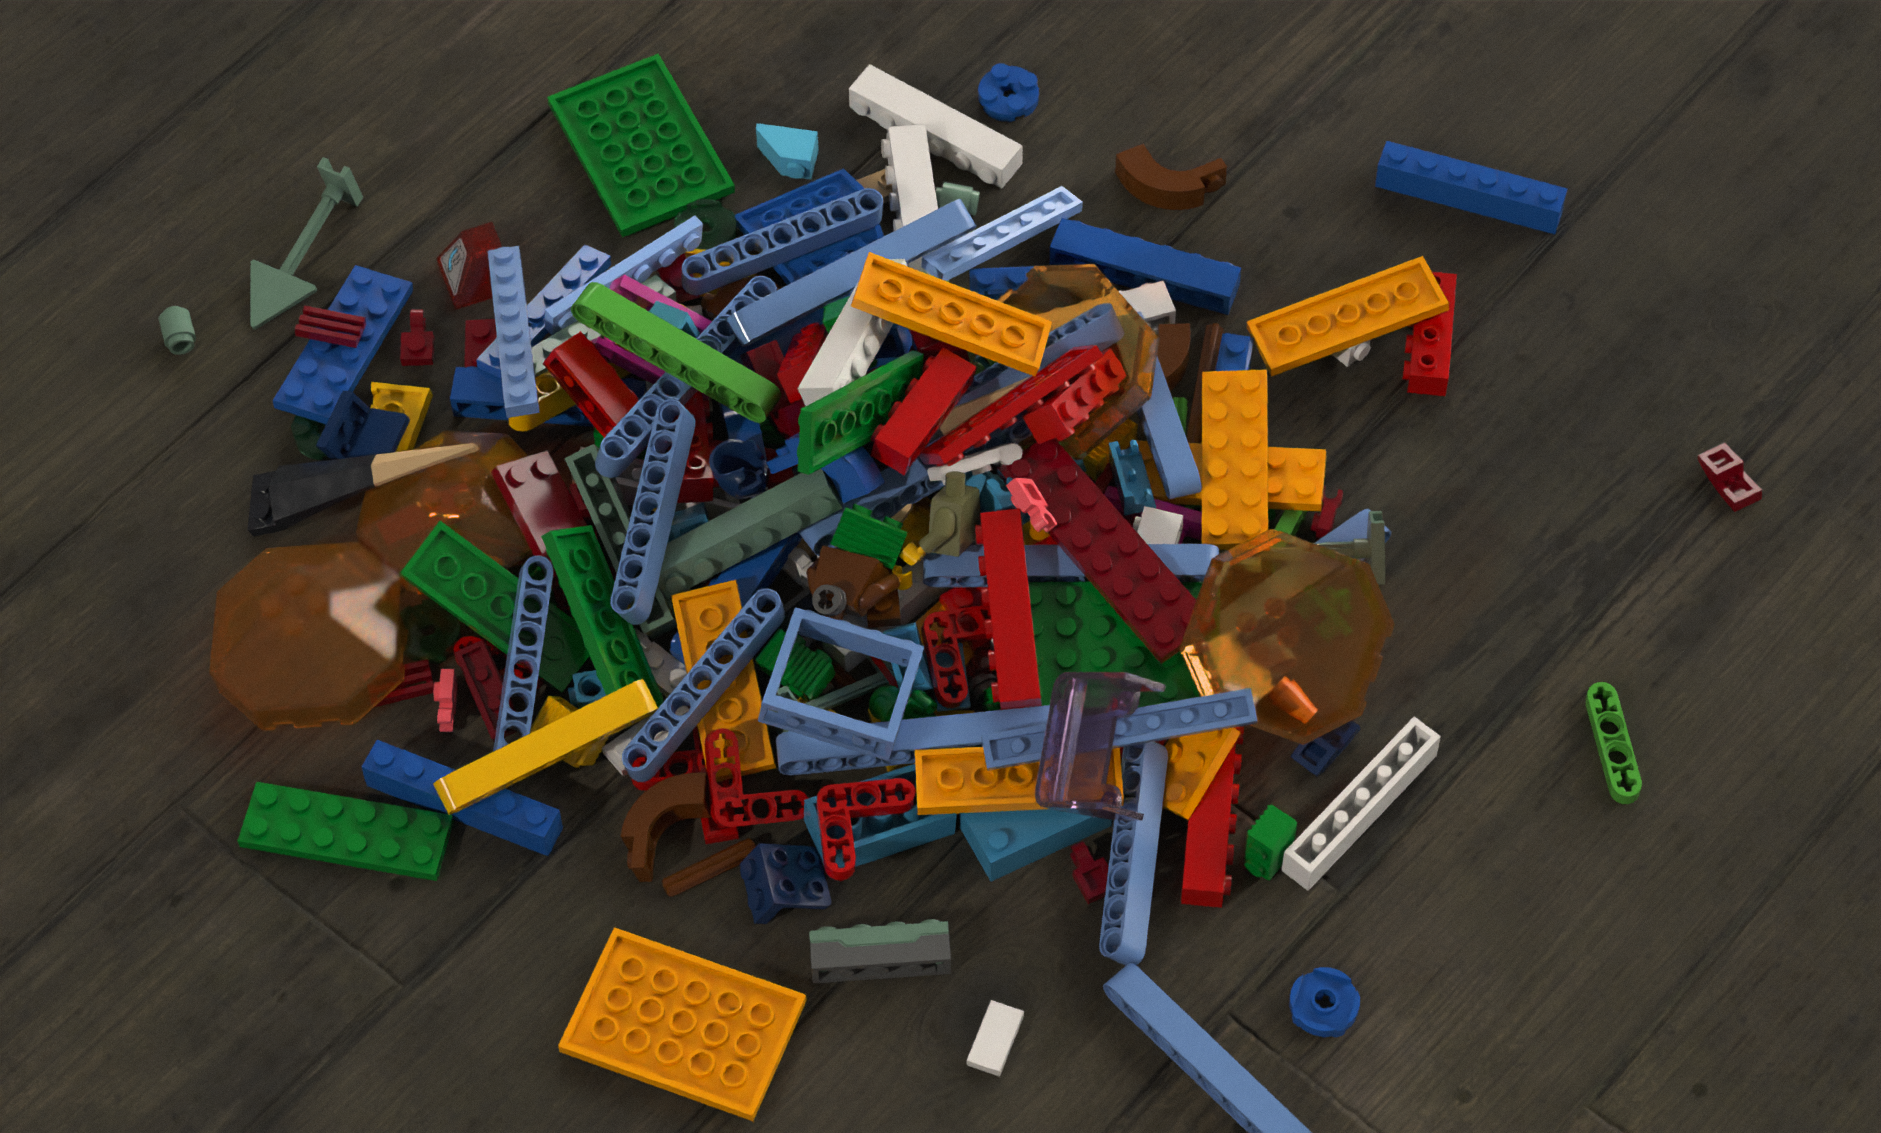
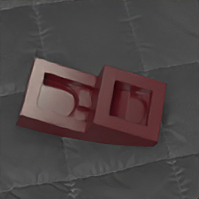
[1698,443,1762,512]

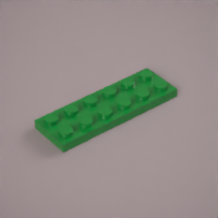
[797,350,924,475]
[399,521,590,694]
[541,525,664,708]
[238,782,454,881]

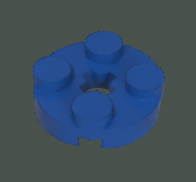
[978,63,1039,122]
[1289,967,1360,1037]

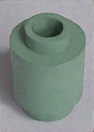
[935,182,980,216]
[158,306,196,355]

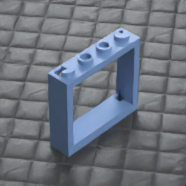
[758,607,925,761]

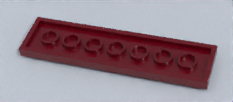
[997,438,1215,664]

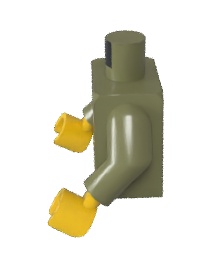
[899,471,981,566]

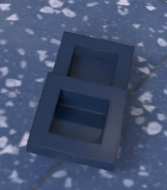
[1290,707,1361,777]

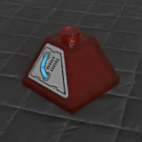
[436,222,502,310]

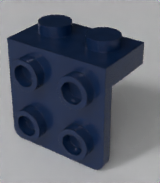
[316,390,410,460]
[740,843,831,924]

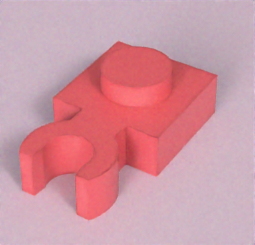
[1006,478,1057,532]
[433,669,458,732]

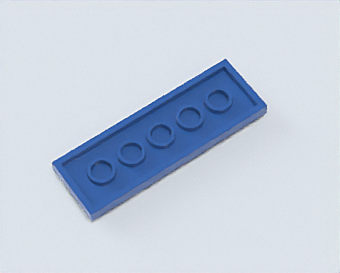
[273,265,413,424]

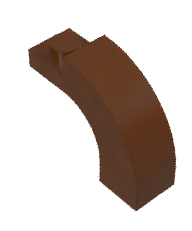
[1115,143,1227,210]
[1109,323,1191,406]
[621,772,711,882]

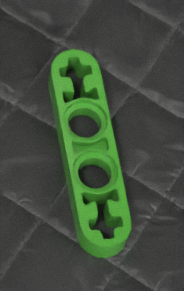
[1585,682,1642,804]

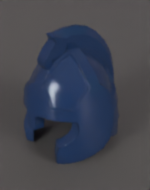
[709,439,770,499]

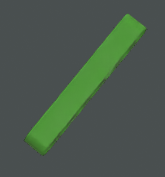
[571,282,781,423]

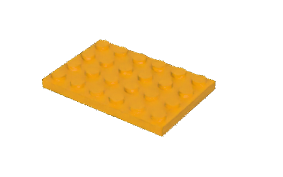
[558,927,807,1121]

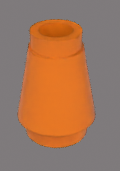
[1267,676,1318,725]

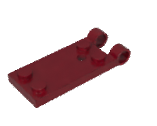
[491,451,617,610]

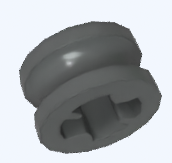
[812,584,847,616]

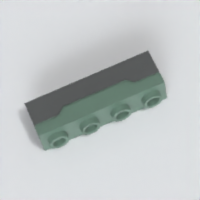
[809,919,951,984]

